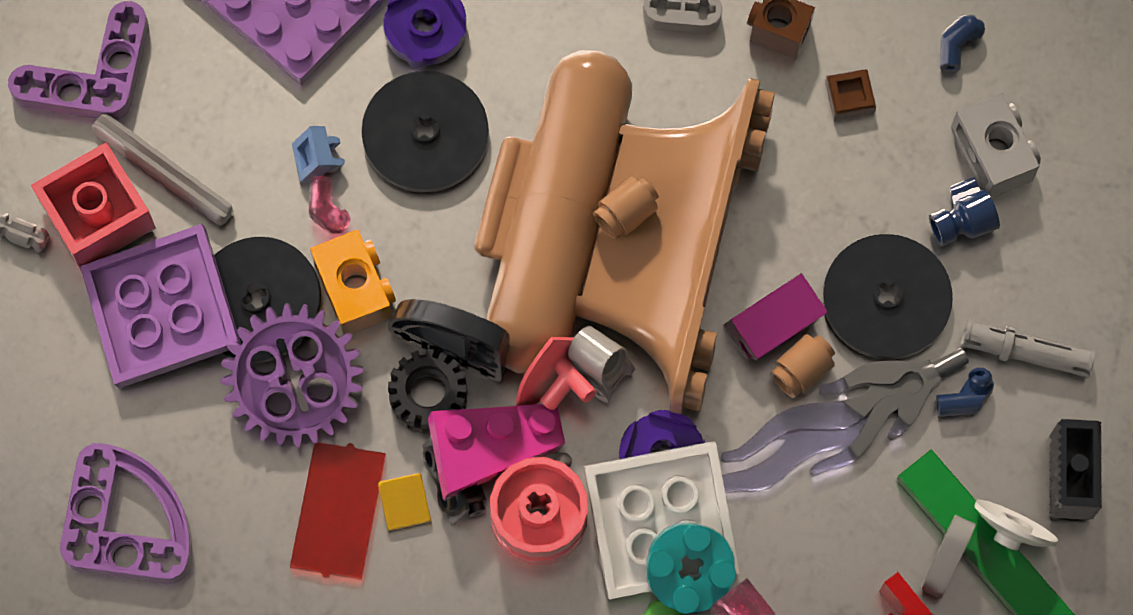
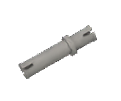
[961,319,1095,378]

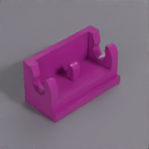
[723,273,828,360]

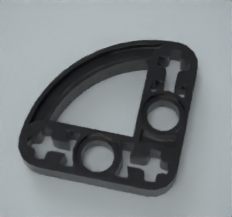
[388,299,510,382]

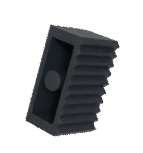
[1049,419,1102,520]

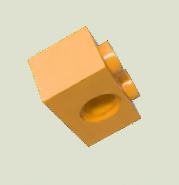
[310,229,396,335]

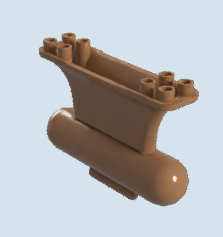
[474,50,775,414]

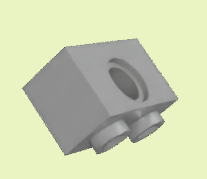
[951,93,1041,198]

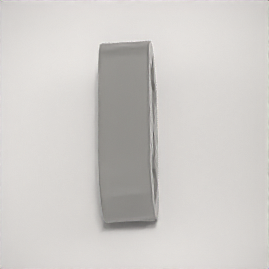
[643,0,723,34]
[921,515,976,599]

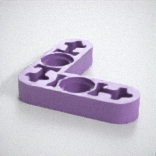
[8,1,149,120]

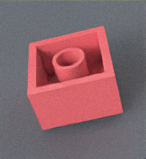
[31,142,156,270]

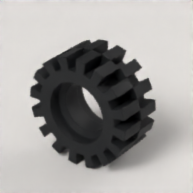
[388,349,468,434]

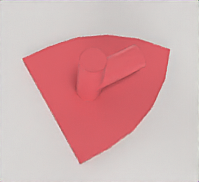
[516,337,597,410]

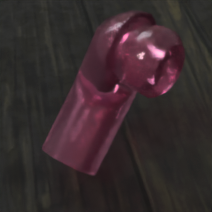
[308,176,351,234]

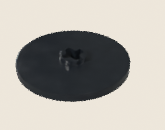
[362,71,489,192]
[823,234,953,359]
[214,237,321,363]

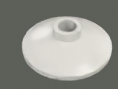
[974,500,1058,550]

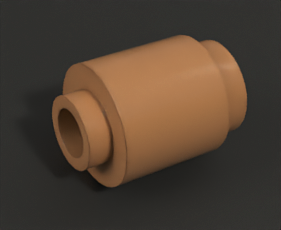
[593,176,659,240]
[770,334,835,398]

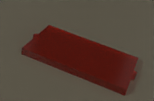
[290,442,386,580]

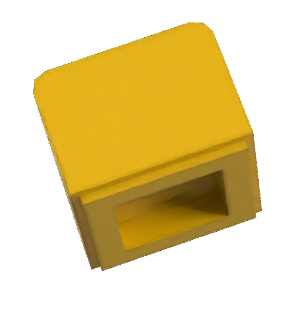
[378,473,431,532]

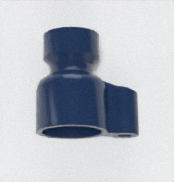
[929,177,1000,246]

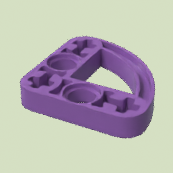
[60,443,192,584]

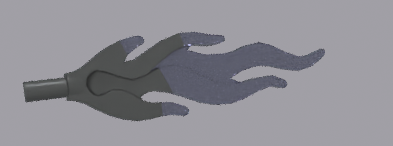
[720,348,969,493]

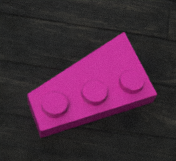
[428,404,565,500]

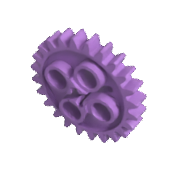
[220,303,364,447]

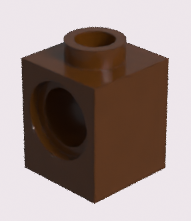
[747,0,815,59]

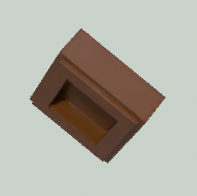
[825,69,877,120]

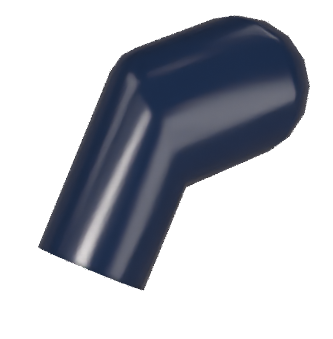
[940,14,985,72]
[936,368,994,417]

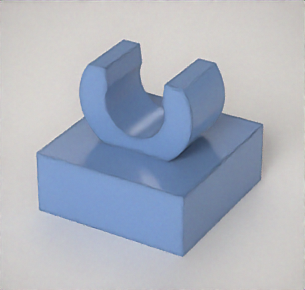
[292,126,345,182]

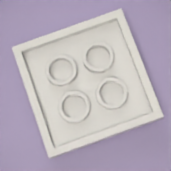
[583,441,740,599]

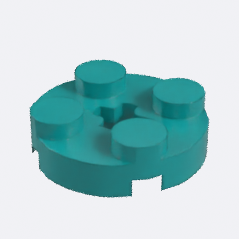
[645,523,736,614]

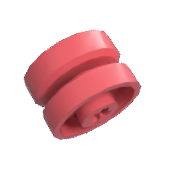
[490,457,588,566]

